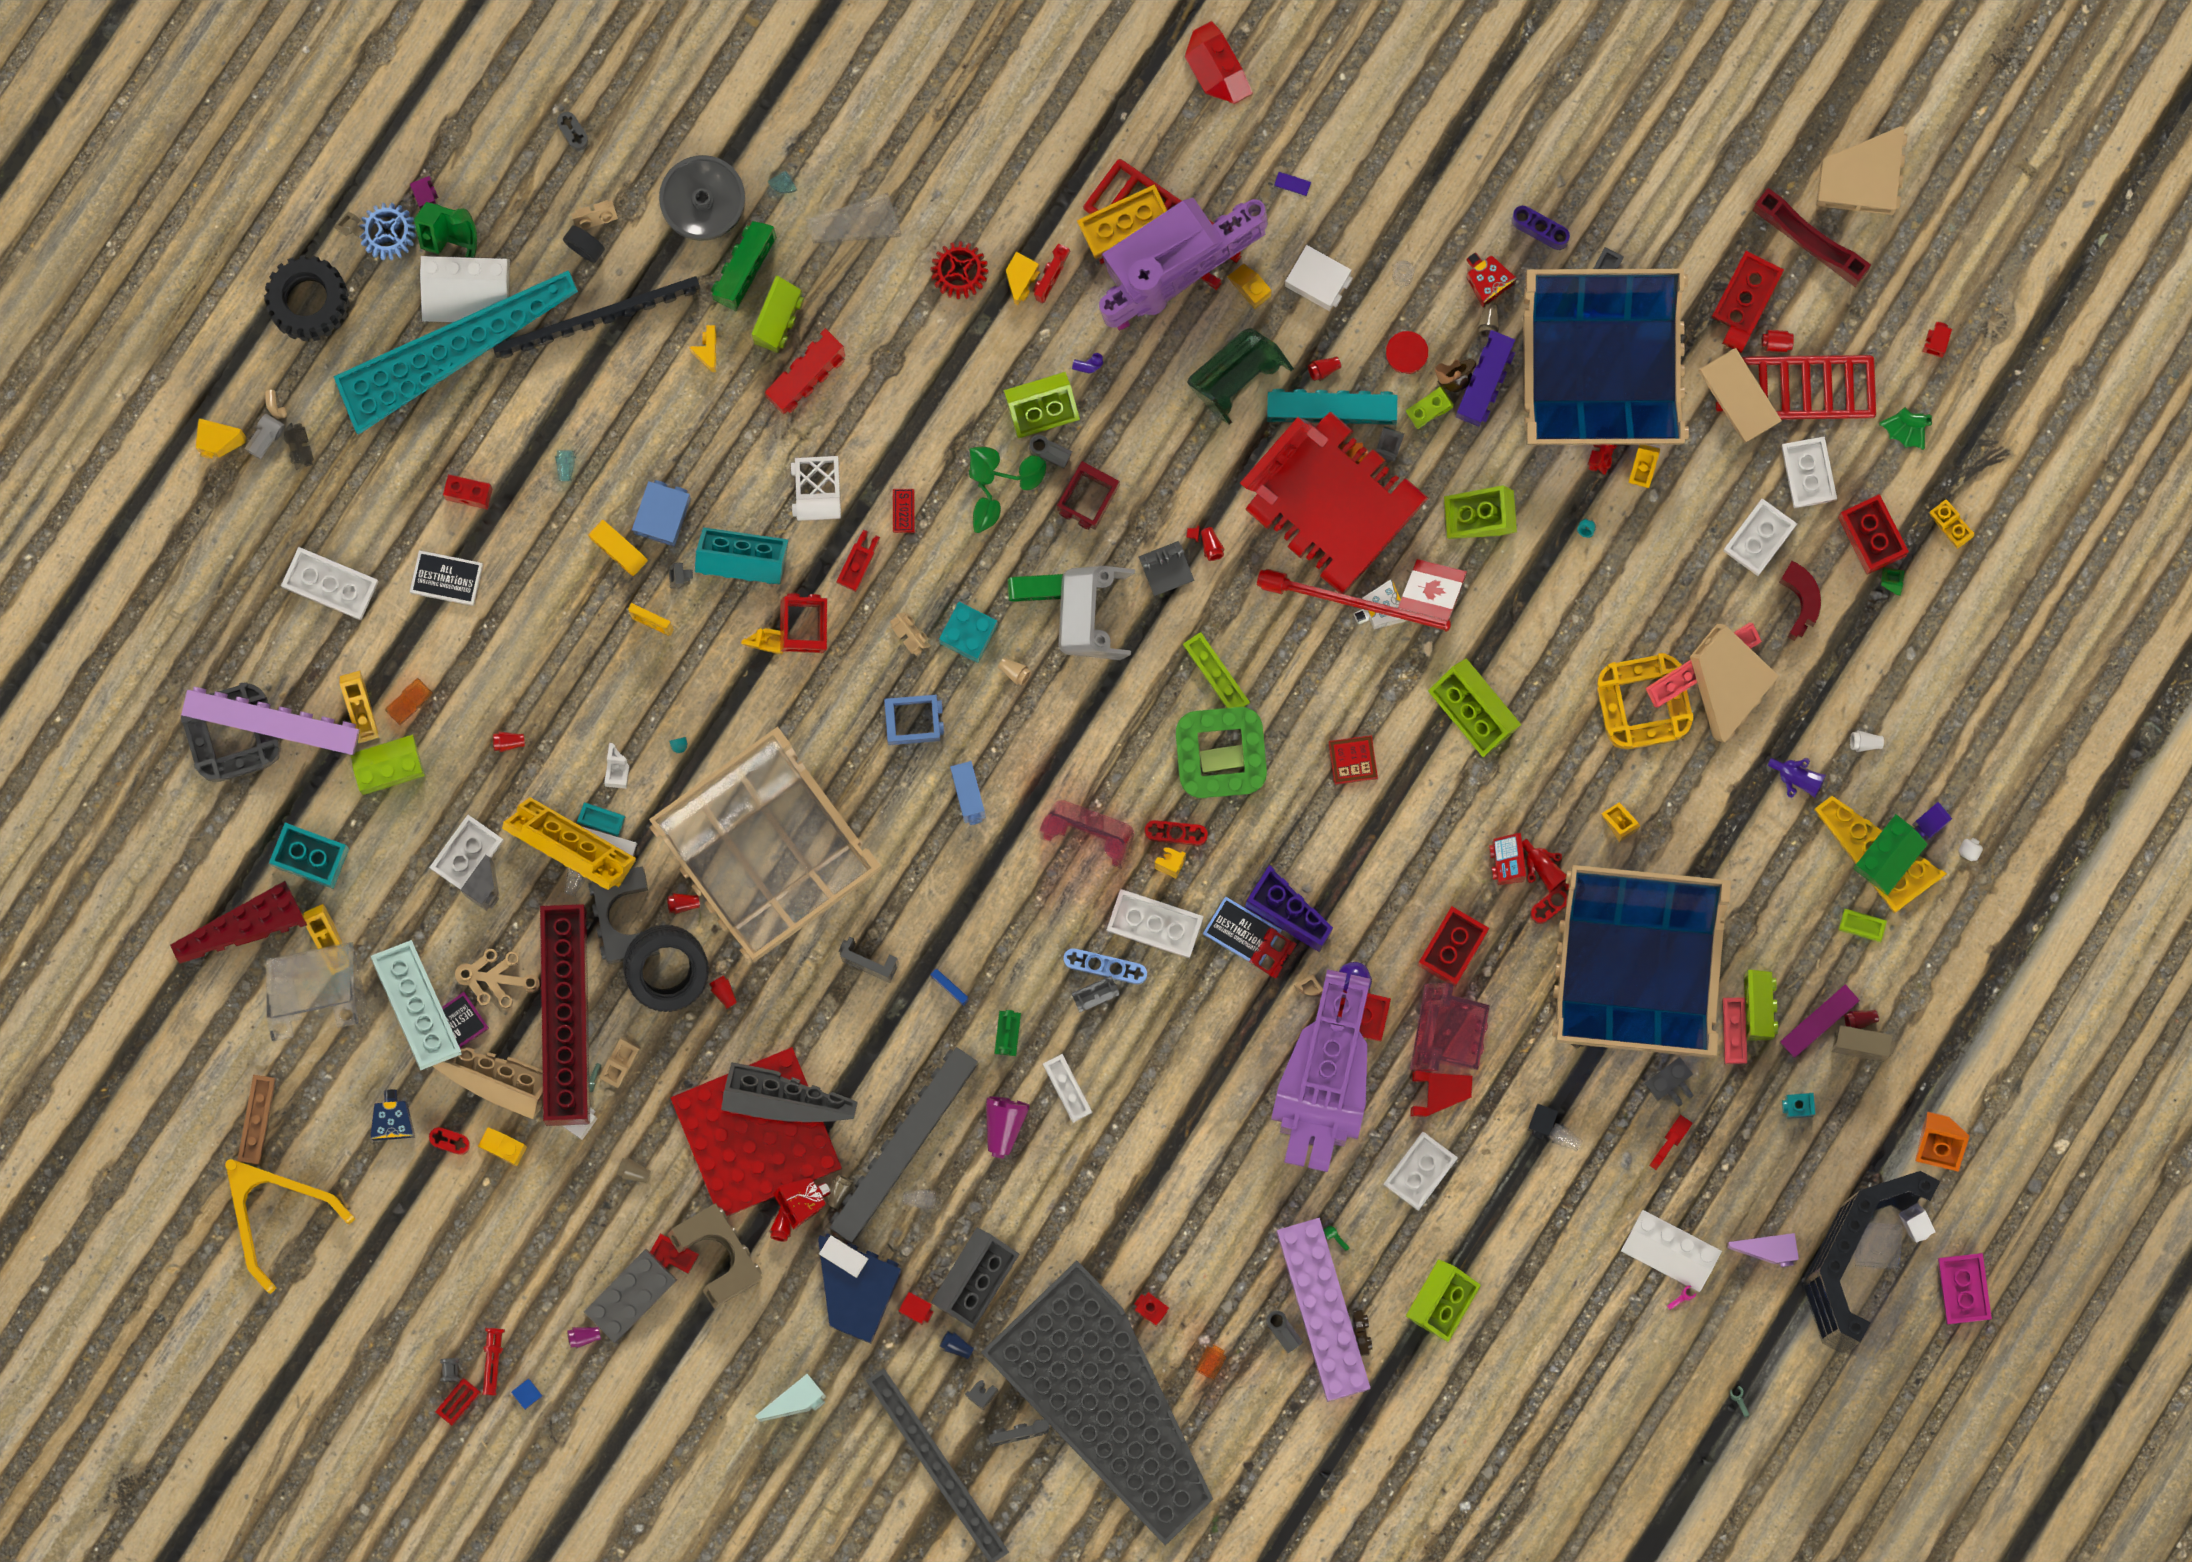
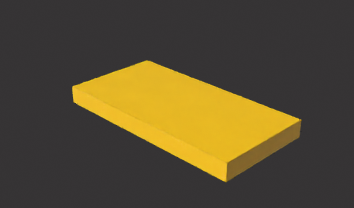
[1077,184,1167,259]

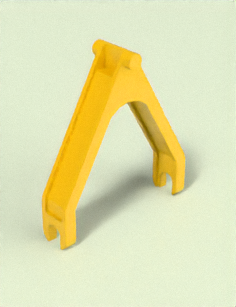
[225,1159,355,1294]

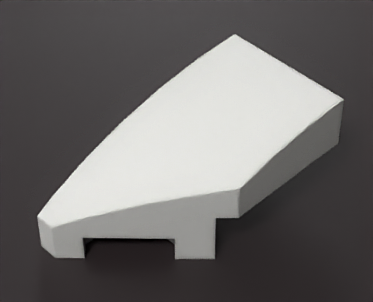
[604,743,629,789]

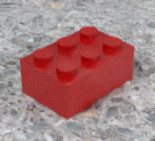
[1838,494,1909,575]
[1417,906,1490,987]

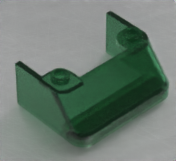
[1187,328,1294,425]

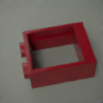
[1057,461,1120,530]

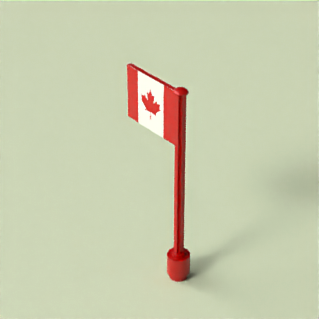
[1257,559,1467,632]

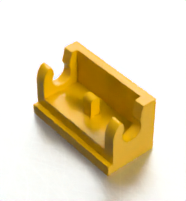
[1155,848,1186,879]

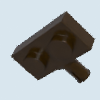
[1353,1310,1373,1357]

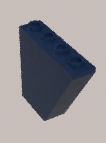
[818,1233,902,1344]

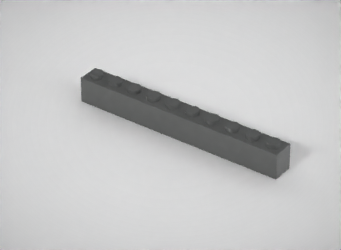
[829,1047,978,1244]

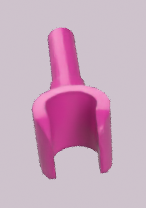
[1667,1286,1697,1310]

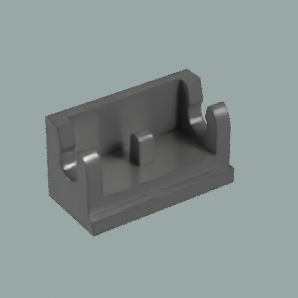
[965,1380,999,1411]

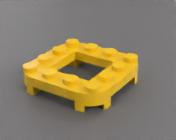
[1597,653,1693,749]

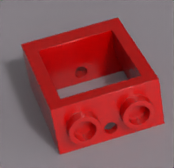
[780,593,827,653]

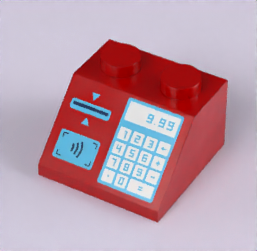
[1489,833,1526,885]

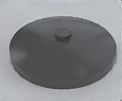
[659,155,746,241]

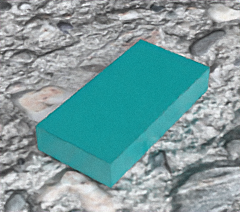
[577,802,626,837]

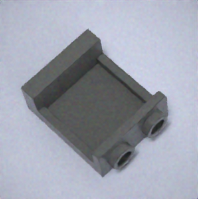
[839,936,899,983]

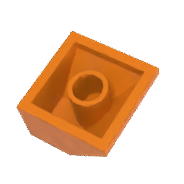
[1915,1112,1970,1171]

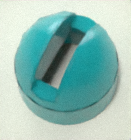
[1577,519,1596,538]
[669,737,688,753]

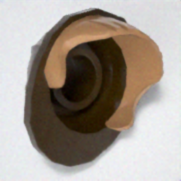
[1435,359,1476,392]

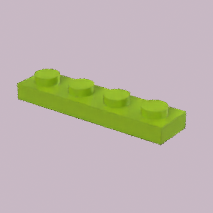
[1183,632,1250,708]

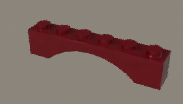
[1752,188,1871,288]

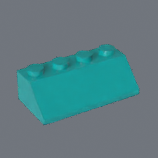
[695,527,789,585]

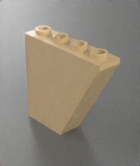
[1816,126,1907,215]
[1690,624,1779,742]

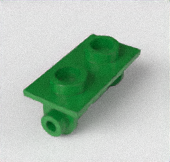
[994,1010,1021,1056]

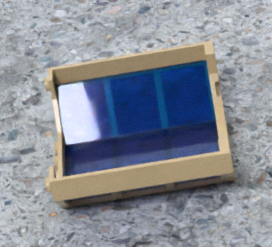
[1523,269,1689,445]
[1552,865,1731,1058]

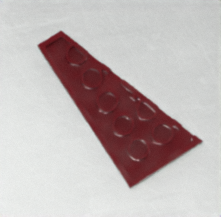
[170,881,307,964]

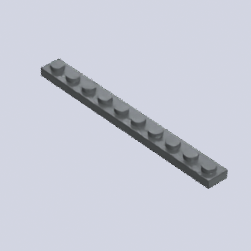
[866,1368,1009,1562]

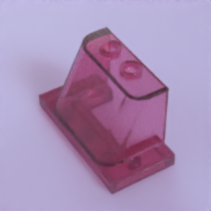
[1410,983,1490,1072]

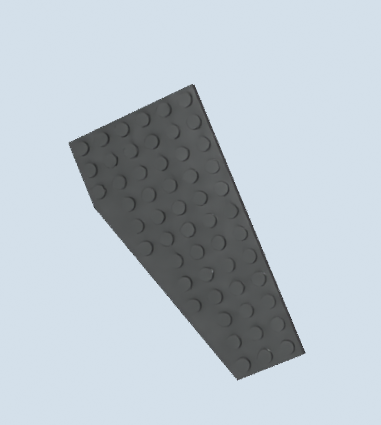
[981,1260,1213,1546]

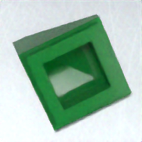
[1881,567,1904,596]

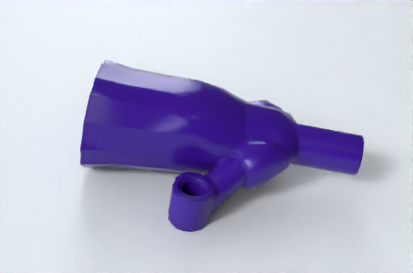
[1768,758,1826,798]

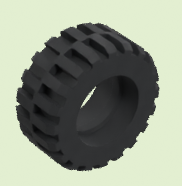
[264,255,350,342]

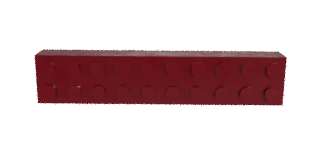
[540,904,590,1126]

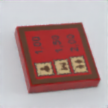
[1328,735,1378,785]

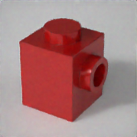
[1134,1292,1169,1327]

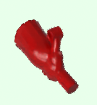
[1522,838,1566,893]

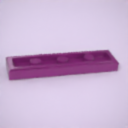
[1779,984,1860,1058]

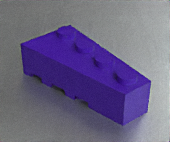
[1456,330,1516,427]
[1245,865,1333,952]

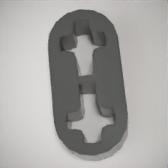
[557,112,588,151]

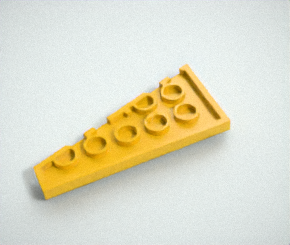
[1814,796,1947,914]

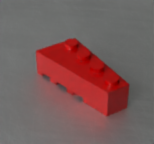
[765,328,846,415]

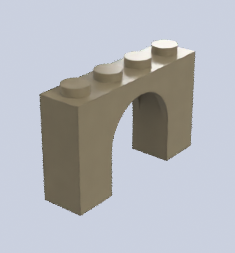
[667,1203,762,1309]

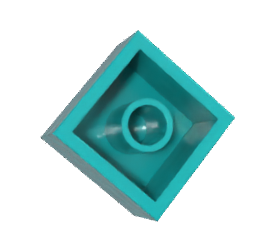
[939,601,998,663]

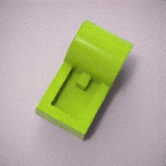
[1405,387,1454,429]

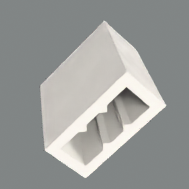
[1285,245,1353,311]

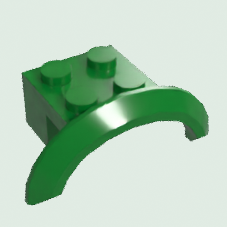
[414,202,477,258]

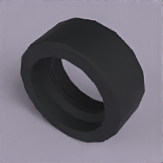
[563,225,605,263]

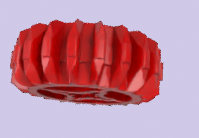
[930,241,989,300]

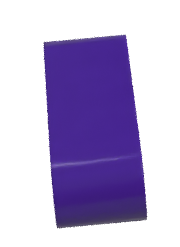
[1512,205,1570,250]

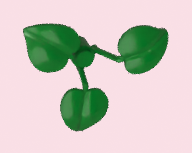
[969,446,1046,533]

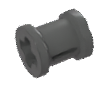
[440,1358,460,1382]

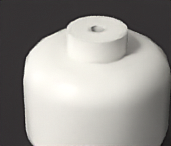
[1959,838,1983,861]

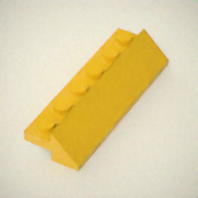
[502,797,636,890]

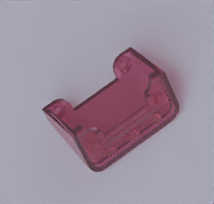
[1039,800,1134,869]

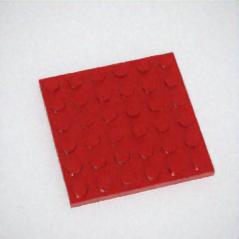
[670,1047,842,1217]

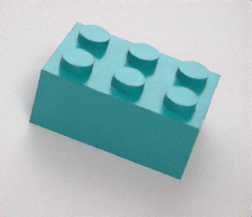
[269,823,349,889]

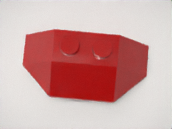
[1185,21,1253,104]

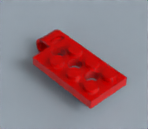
[1711,251,1784,353]

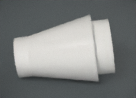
[1850,730,1884,752]

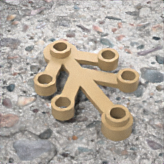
[455,949,540,1009]

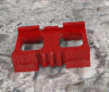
[1249,928,1297,978]

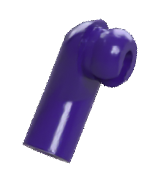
[1072,353,1103,374]

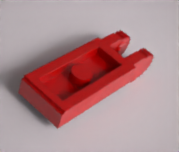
[836,530,880,592]

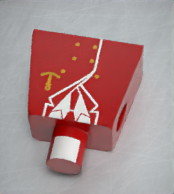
[773,1178,830,1230]

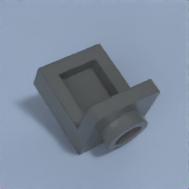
[1376,426,1405,463]

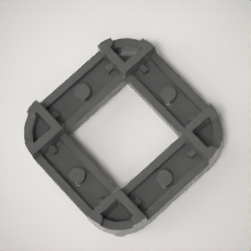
[181,682,281,782]

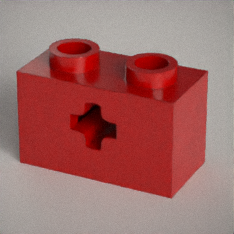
[443,474,493,510]

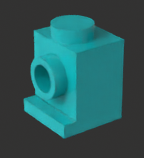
[1782,1093,1816,1119]

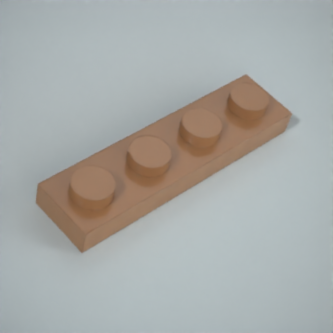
[237,1075,276,1165]

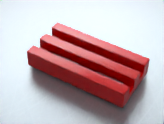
[435,1377,481,1426]

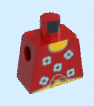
[1466,252,1517,307]

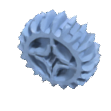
[359,203,417,260]

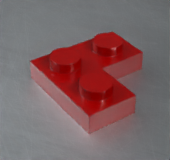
[650,1233,699,1274]

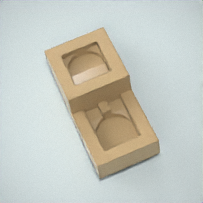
[599,1037,641,1088]

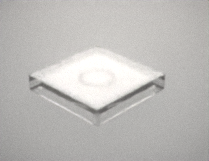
[1855,1223,1902,1270]

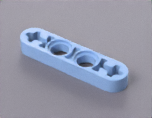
[1064,949,1147,984]

